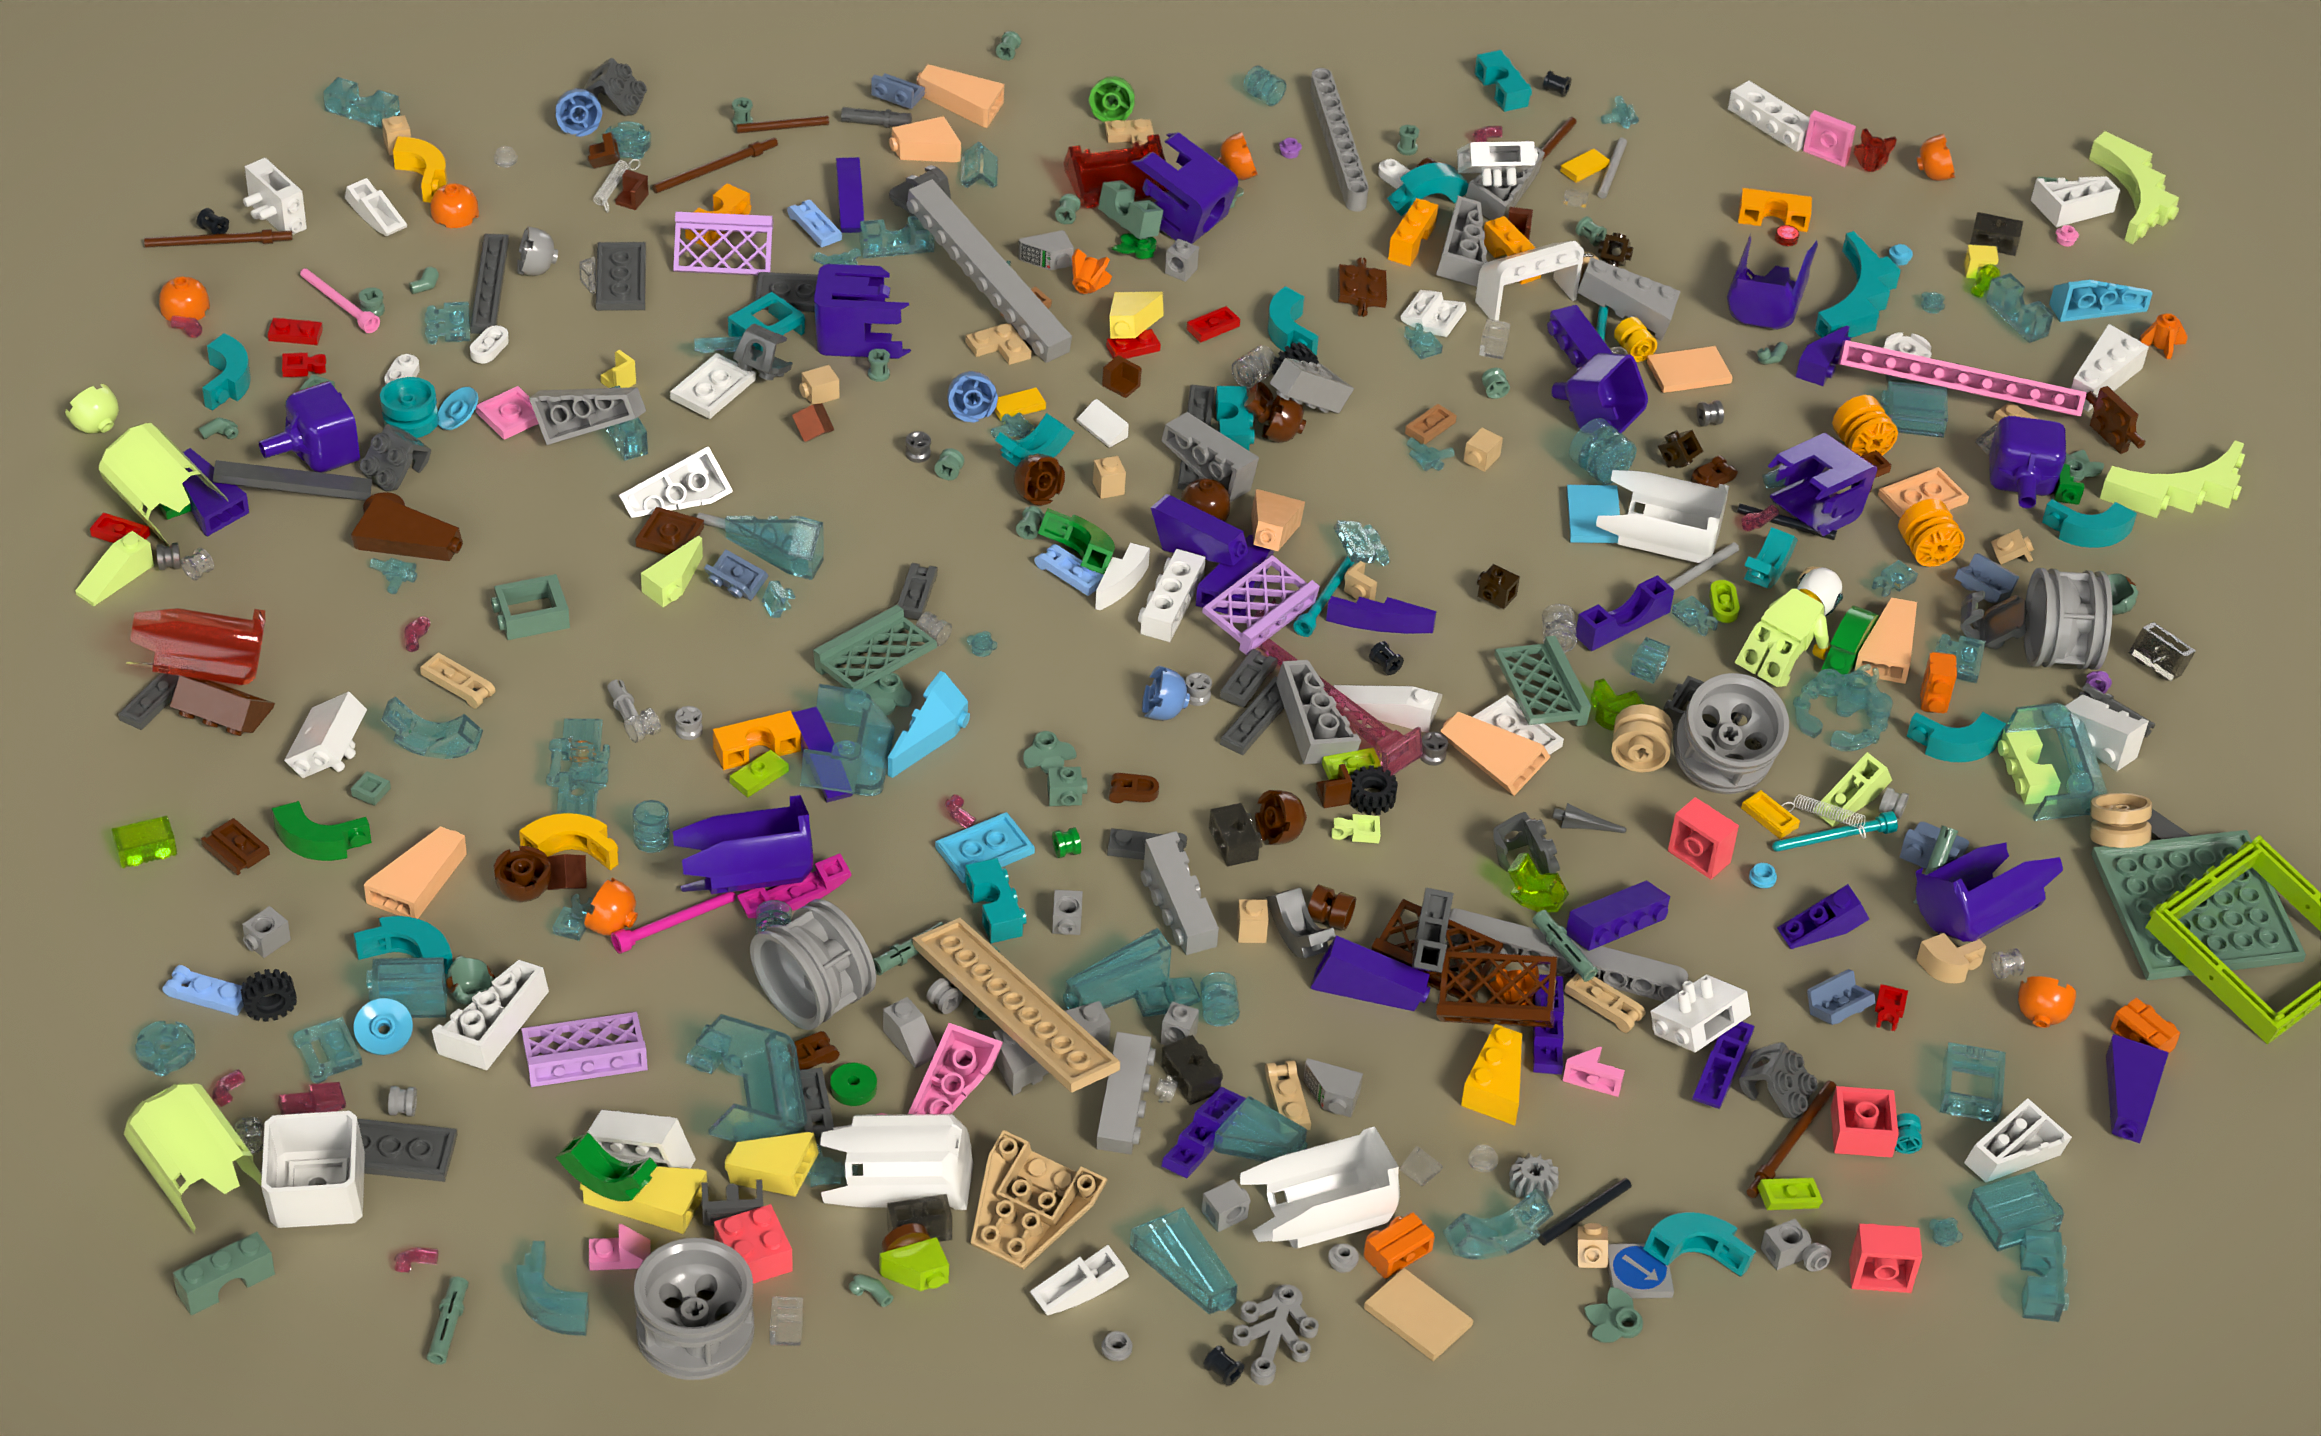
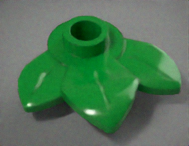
[1112,233,1157,259]

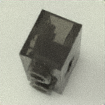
[1970,212,2023,256]
[2128,622,2196,681]
[1209,803,1263,867]
[1161,1035,1223,1105]
[887,1194,953,1242]

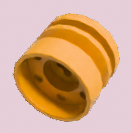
[1832,395,1898,456]
[1898,499,1965,567]

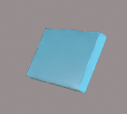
[1567,485,1620,543]
[935,812,1035,883]

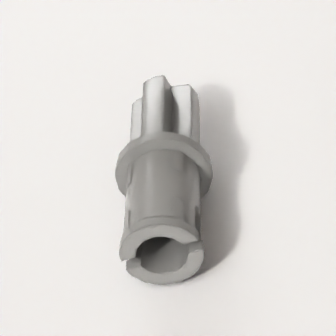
[607,679,639,724]

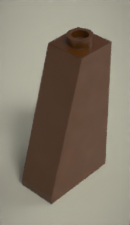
[351,495,463,561]

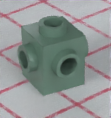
[1047,767,1087,806]

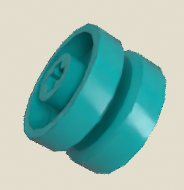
[380,377,439,438]

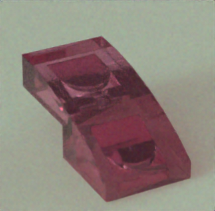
[278,1082,346,1115]

